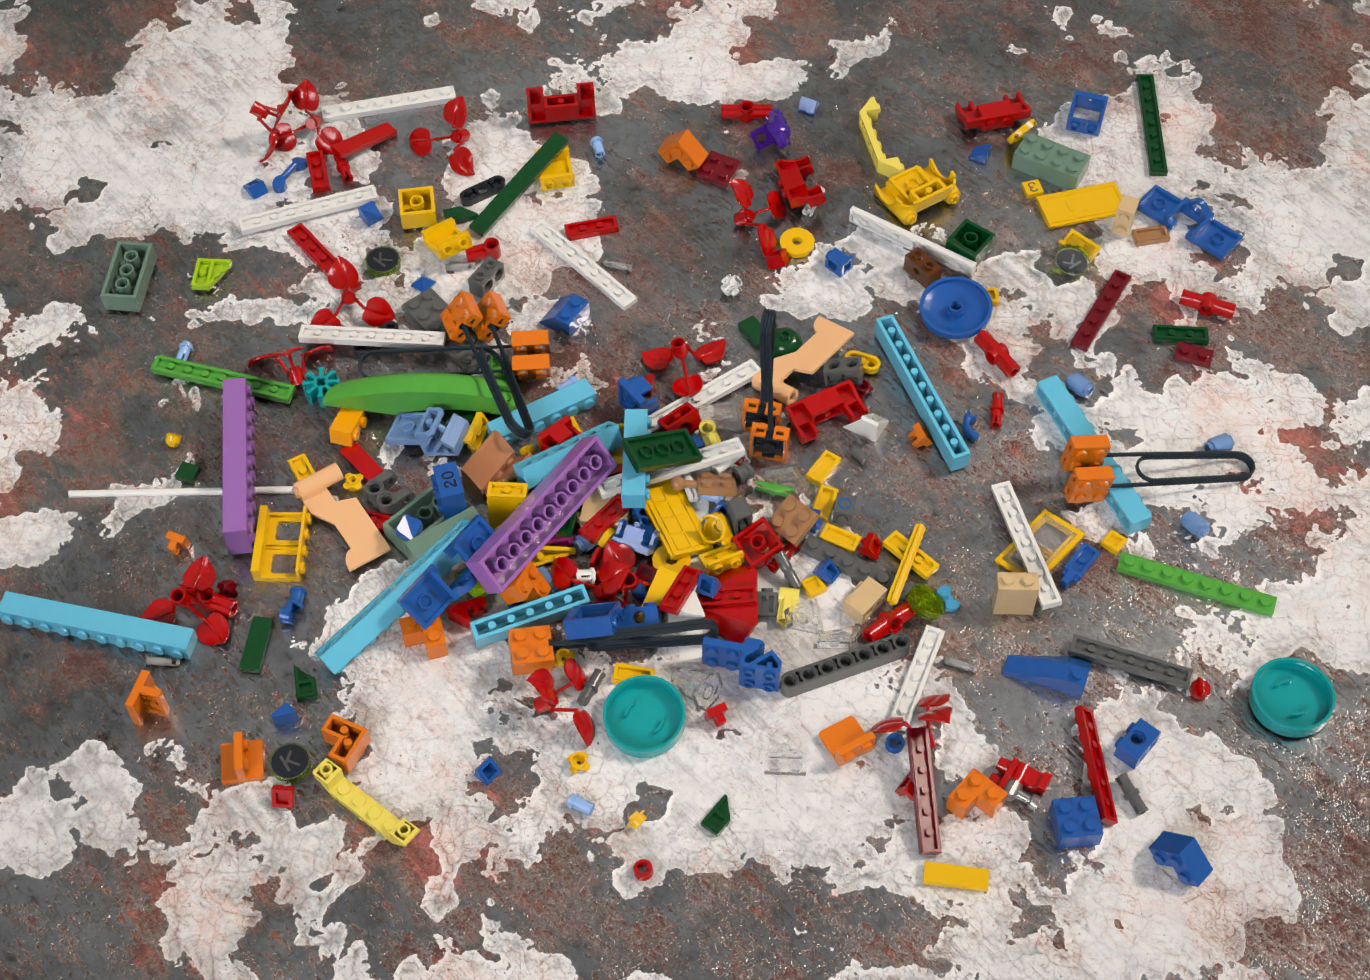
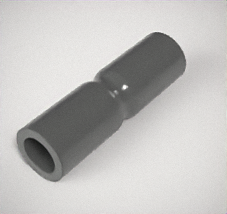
[774,551,802,589]

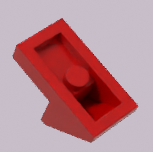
[446,596,488,630]

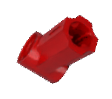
[465,237,501,263]

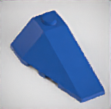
[1002,655,1092,698]

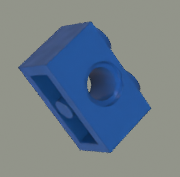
[619,602,662,628]
[1114,718,1161,770]

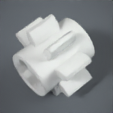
[721,274,743,297]

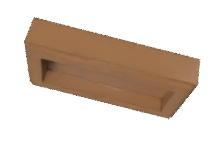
[1130,225,1171,247]

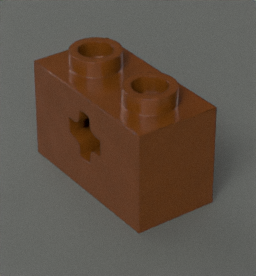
[903,247,942,289]

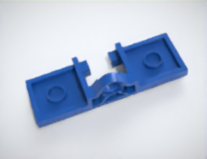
[1137,184,1243,261]
[397,515,495,630]

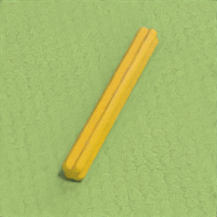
[886,523,926,605]

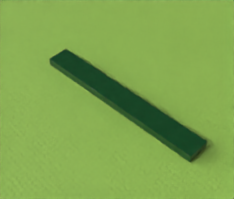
[1136,74,1168,176]
[469,131,569,237]

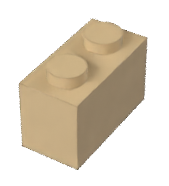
[1111,194,1140,237]
[843,576,888,625]

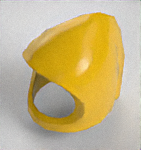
[698,512,733,545]

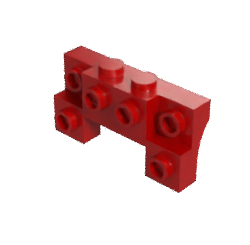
[526,82,596,124]
[955,92,1032,131]
[774,155,826,209]
[784,379,868,445]

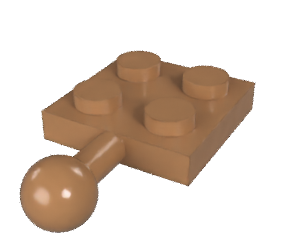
[670,472,737,497]
[764,494,820,559]

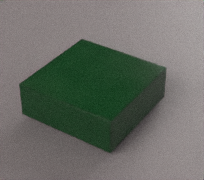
[174,461,201,485]

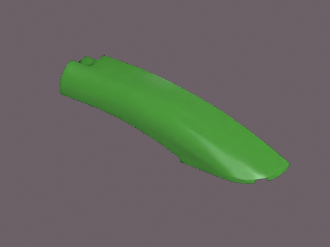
[322,373,515,415]

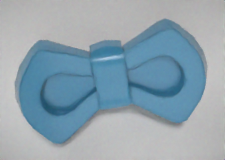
[936,585,960,613]

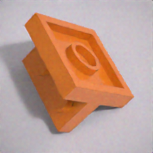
[125,669,170,726]
[220,731,265,785]

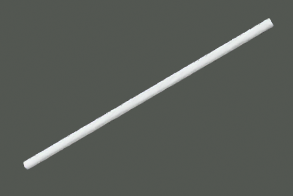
[68,486,294,498]

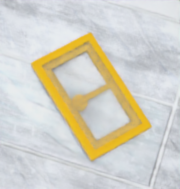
[994,509,1085,573]

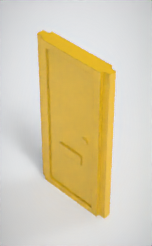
[1035,181,1122,229]
[644,478,714,560]

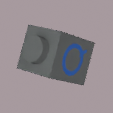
[832,493,857,525]

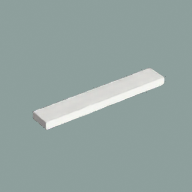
[890,624,945,733]

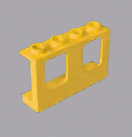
[251,505,312,582]

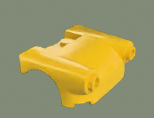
[874,158,961,225]

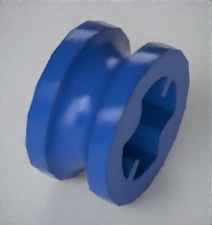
[885,733,905,754]

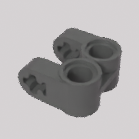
[365,469,415,516]

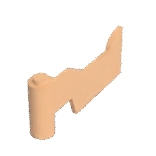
[751,316,854,405]
[292,462,391,572]

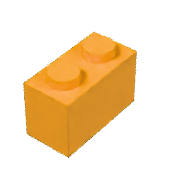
[329,408,367,447]

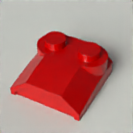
[732,516,784,569]

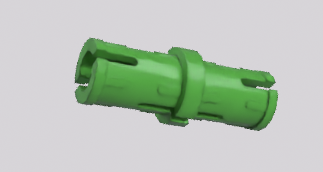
[755,479,794,497]

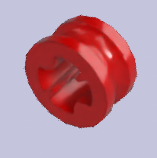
[633,859,653,881]

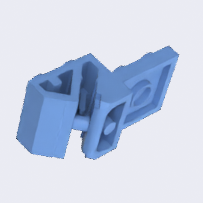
[384,407,470,456]

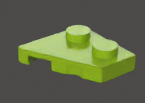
[191,258,233,291]

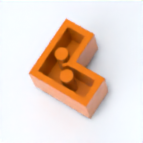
[657,129,709,172]
[499,561,551,605]
[399,615,449,660]
[321,713,371,774]
[946,768,1008,820]

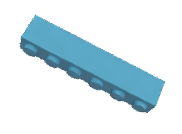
[486,378,597,445]
[621,409,652,508]
[513,421,622,490]
[470,584,590,649]

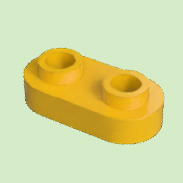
[845,350,881,374]

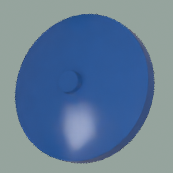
[919,276,992,339]

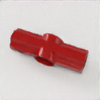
[721,100,772,123]
[1179,289,1236,319]
[974,330,1021,378]
[179,584,239,618]
[862,600,917,644]

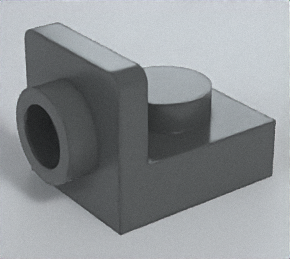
[758,588,778,617]

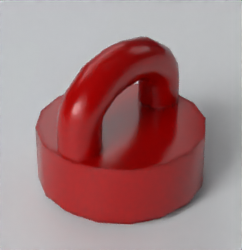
[1189,677,1211,700]

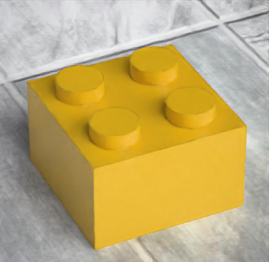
[398,186,437,229]

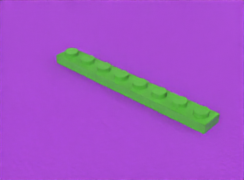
[150,355,296,404]
[1116,552,1277,617]

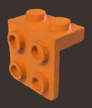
[819,716,876,767]

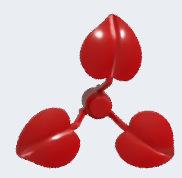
[268,79,343,155]
[249,90,293,163]
[409,96,475,176]
[728,179,786,257]
[310,256,395,326]
[641,337,726,397]
[248,345,334,386]
[603,540,651,608]
[138,555,229,645]
[551,557,631,604]
[527,658,595,747]
[870,694,953,749]

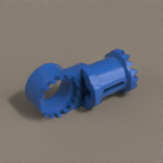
[279,586,307,625]

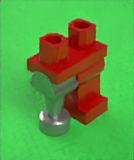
[989,757,1053,812]

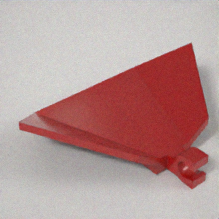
[697,564,758,644]

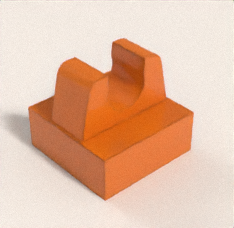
[908,422,933,448]
[165,530,192,555]

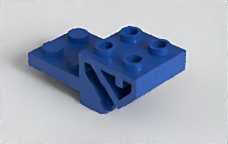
[702,637,782,692]

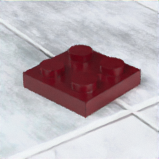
[696,150,742,189]

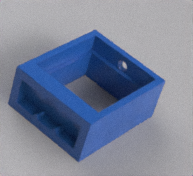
[1065,90,1109,136]
[563,601,625,640]

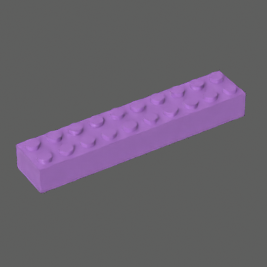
[223,378,256,555]
[465,435,617,594]

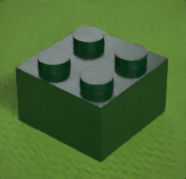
[945,219,996,267]

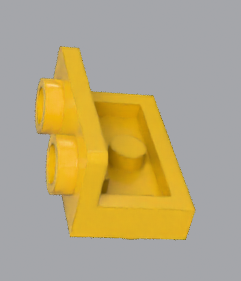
[1058,229,1101,266]
[698,542,744,576]

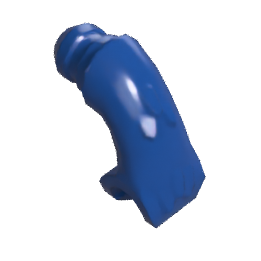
[962,409,979,441]
[631,508,650,526]

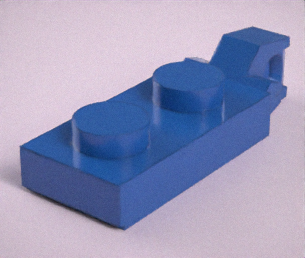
[1059,542,1101,590]

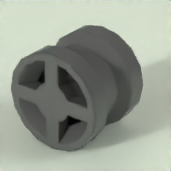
[731,461,755,484]

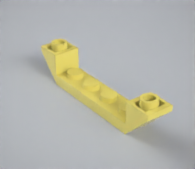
[858,97,905,178]
[312,757,420,847]

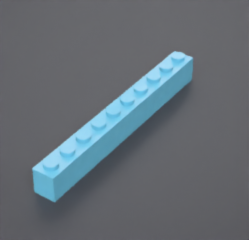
[874,314,971,472]
[1035,375,1152,535]
[314,518,470,675]
[0,591,198,659]

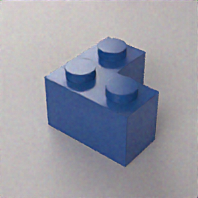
[1149,831,1213,887]

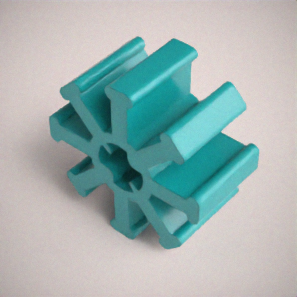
[302,367,340,408]

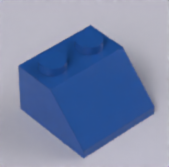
[540,294,590,339]

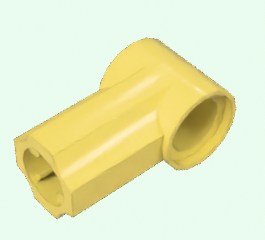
[698,420,721,447]
[776,587,800,627]

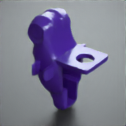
[750,108,791,151]

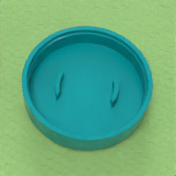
[1248,657,1336,738]
[603,675,686,758]

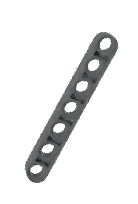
[780,633,911,698]

